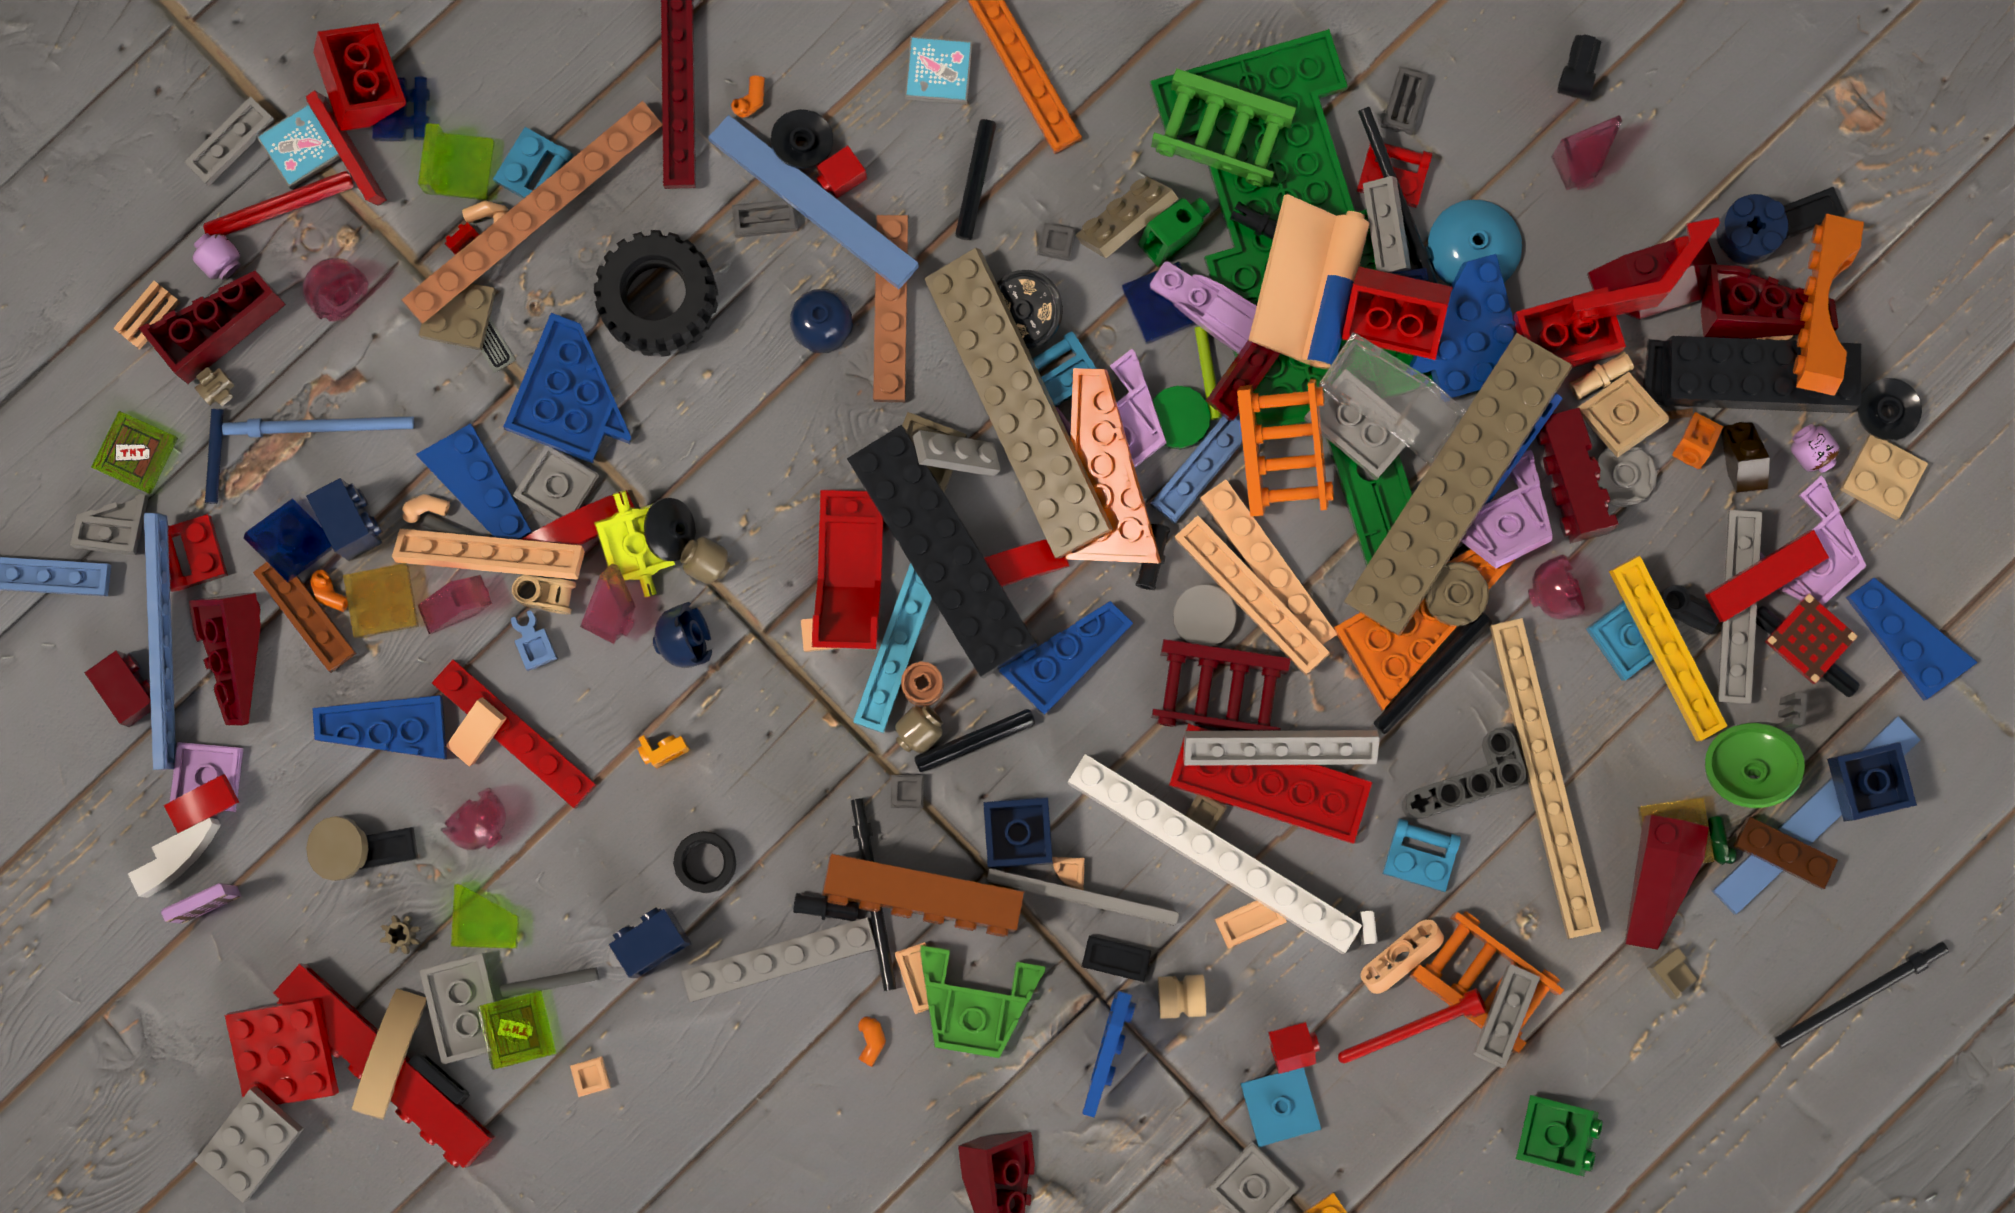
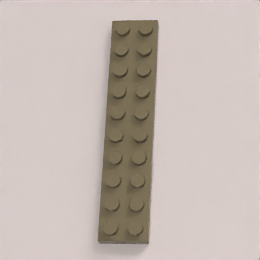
[924,248,1113,558]
[1344,333,1572,637]

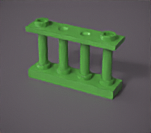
[1151,68,1296,187]

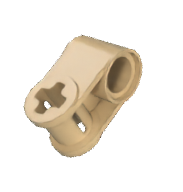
[512,575,576,615]

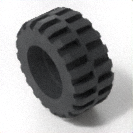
[594,230,718,357]

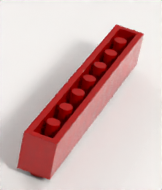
[273,964,495,1168]

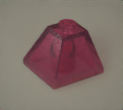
[1551,115,1622,190]

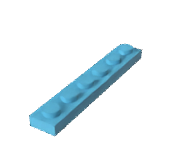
[853,563,932,734]

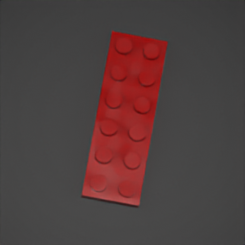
[1168,724,1373,844]

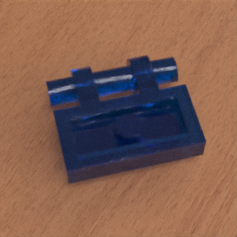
[372,76,430,141]

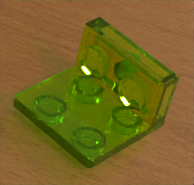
[418,123,495,200]

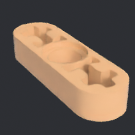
[1361,920,1444,994]

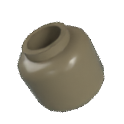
[680,537,730,584]
[895,705,943,753]

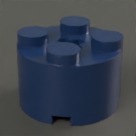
[1716,194,1788,265]

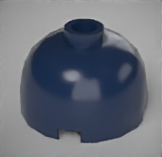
[790,289,852,353]
[653,602,712,668]

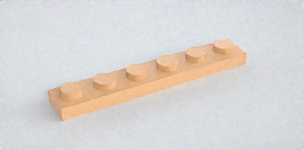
[1200,479,1337,645]
[1175,516,1330,676]
[392,529,585,580]

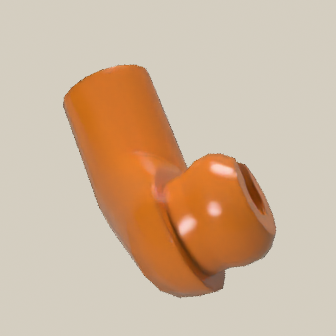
[731,76,765,118]
[310,569,349,612]
[858,1016,886,1067]

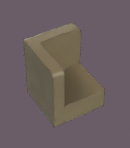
[1647,948,1696,999]

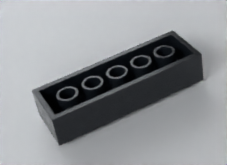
[1662,336,1861,413]

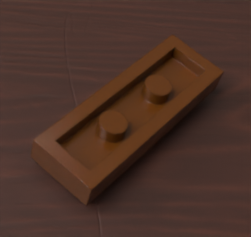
[1734,817,1838,890]

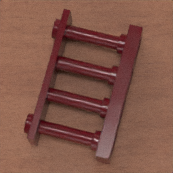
[1151,639,1291,731]

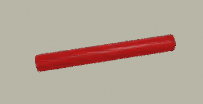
[203,171,354,236]

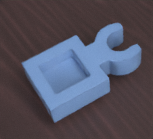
[511,610,558,671]

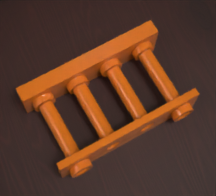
[1237,379,1334,517]
[1409,911,1564,1053]

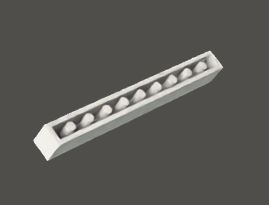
[1068,754,1362,954]

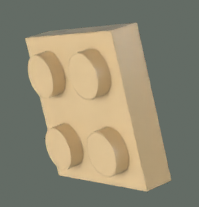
[1578,372,1669,458]
[1840,434,1928,520]

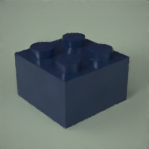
[306,478,383,561]
[1827,742,1917,821]
[983,798,1053,869]
[608,907,692,978]

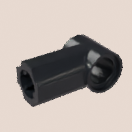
[1557,34,1602,101]
[1660,585,1719,635]

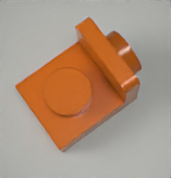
[1672,412,1724,469]

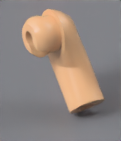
[462,201,509,223]
[402,494,450,523]

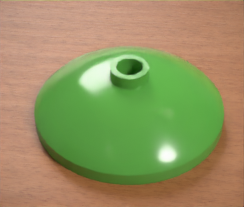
[1705,723,1805,808]

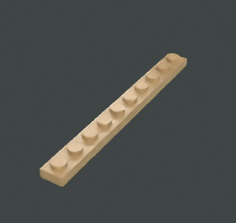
[1490,618,1601,939]

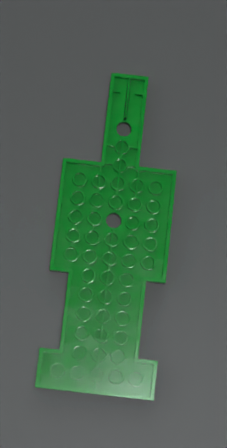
[1150,29,1434,566]

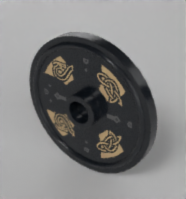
[997,270,1063,349]

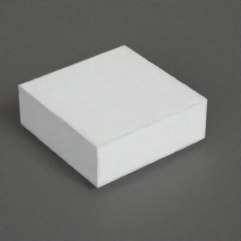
[1358,911,1377,945]

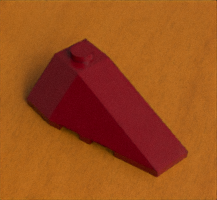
[1700,264,1839,339]
[958,1131,1035,1213]

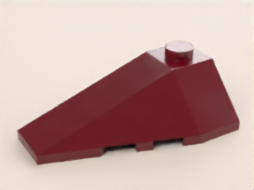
[189,593,261,726]
[1624,815,1709,950]

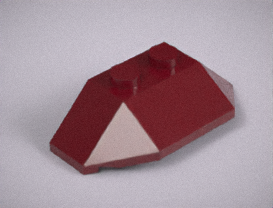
[1587,236,1717,320]

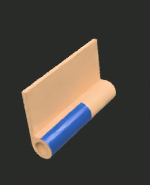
[1249,194,1370,370]

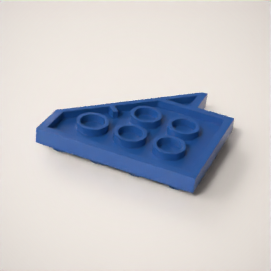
[1405,254,1517,401]
[503,313,632,463]
[1082,991,1136,1118]

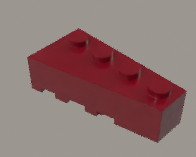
[138,270,286,384]
[1536,408,1619,543]

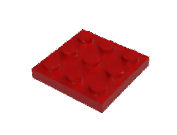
[225,998,339,1105]

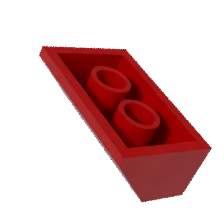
[313,23,406,131]
[1342,267,1453,360]

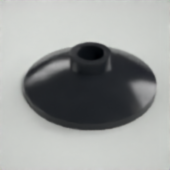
[771,109,833,169]
[1857,378,1922,441]
[644,498,696,562]

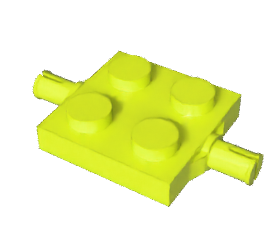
[594,490,675,597]

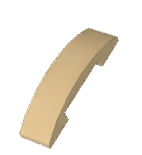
[352,988,427,1120]

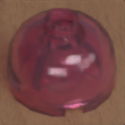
[303,258,368,322]
[1528,554,1585,620]
[441,788,506,850]

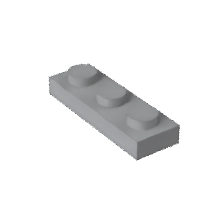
[184,96,275,186]
[1363,176,1411,274]
[912,430,1001,476]
[1472,964,1540,1068]

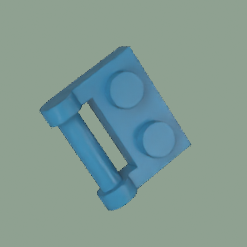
[493,127,573,199]
[1033,331,1097,407]
[1382,818,1461,892]

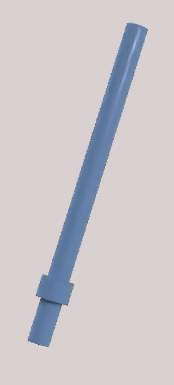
[222,416,414,438]

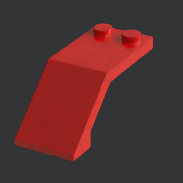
[1561,217,1720,328]
[812,490,884,649]

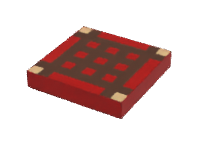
[1764,593,1858,684]

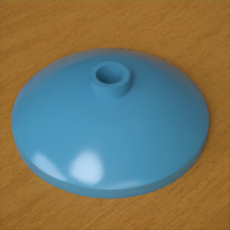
[1427,200,1522,286]

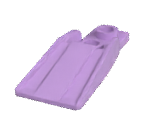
[1150,261,1257,354]

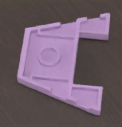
[1056,349,1167,467]
[1461,449,1552,568]
[1760,476,1866,605]

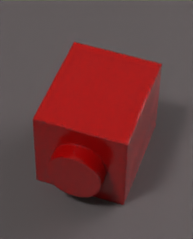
[816,145,867,199]
[1268,1022,1320,1074]

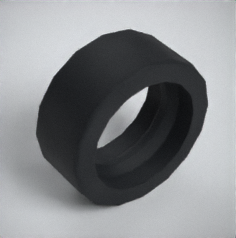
[673,831,737,893]

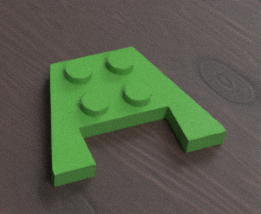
[920,945,1045,1058]

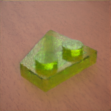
[451,884,519,949]

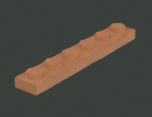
[873,215,908,402]

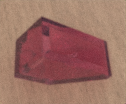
[580,563,636,644]
[417,575,492,634]

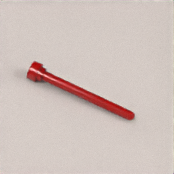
[1338,988,1487,1064]

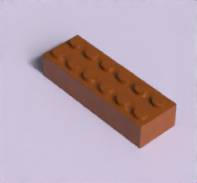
[822,854,1024,937]

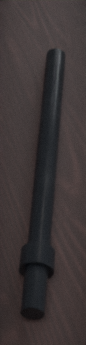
[1358,106,1438,283]
[851,798,897,991]
[1774,941,1949,1049]

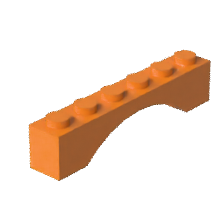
[1793,214,1864,396]

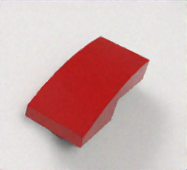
[164,774,239,833]

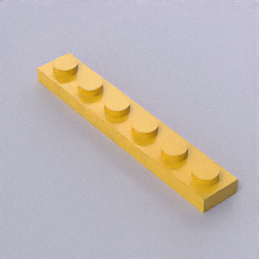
[1609,556,1727,741]

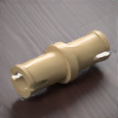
[1568,352,1634,400]

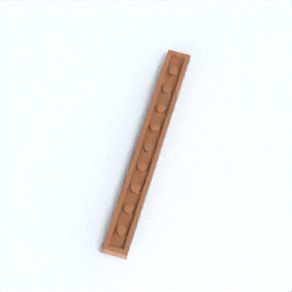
[401,101,662,324]

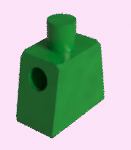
[1138,198,1210,267]

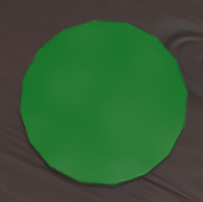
[1153,386,1211,450]

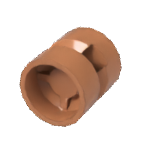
[901,661,944,707]

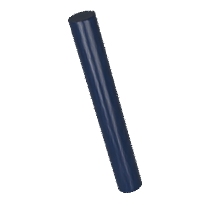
[205,409,224,504]

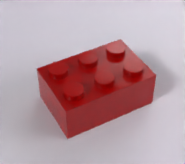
[1513,287,1626,368]

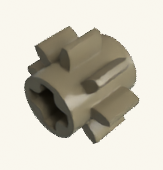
[194,367,235,406]
[380,915,421,954]

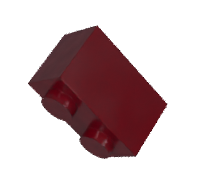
[84,650,151,727]

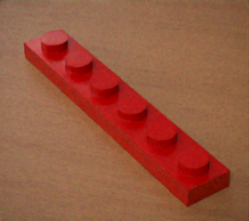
[432,659,596,809]

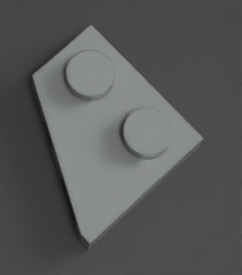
[70,494,148,556]

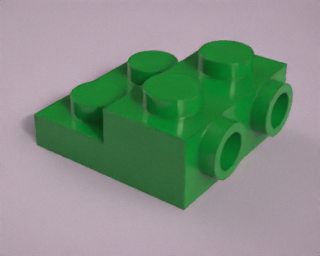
[1516,1095,1603,1177]

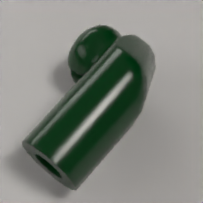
[1707,816,1737,865]

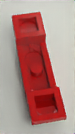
[521,490,635,545]
[985,539,1069,587]

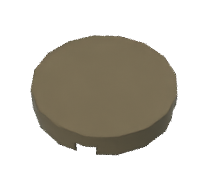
[1425,562,1489,626]
[306,816,368,881]

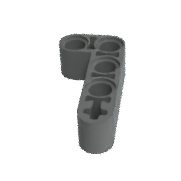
[1402,728,1526,820]

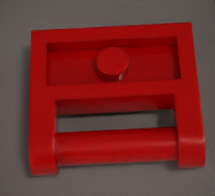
[1356,143,1433,208]
[168,514,228,592]

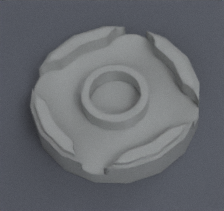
[1597,445,1657,507]
[1173,584,1236,647]

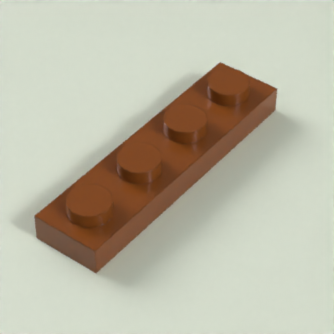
[253,553,357,673]

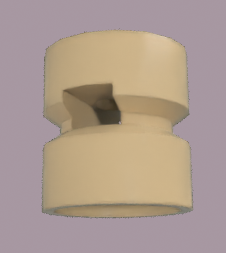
[1158,975,1206,1019]

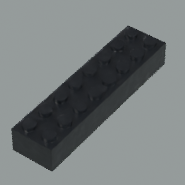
[847,425,1038,679]

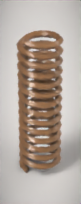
[1664,408,1693,420]

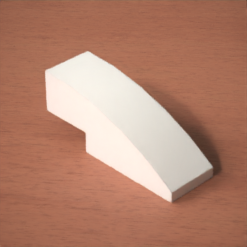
[128,818,221,898]

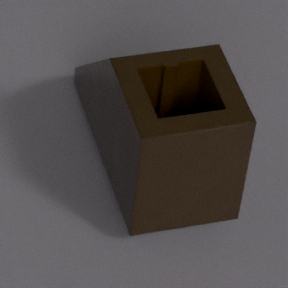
[1721,422,1770,493]

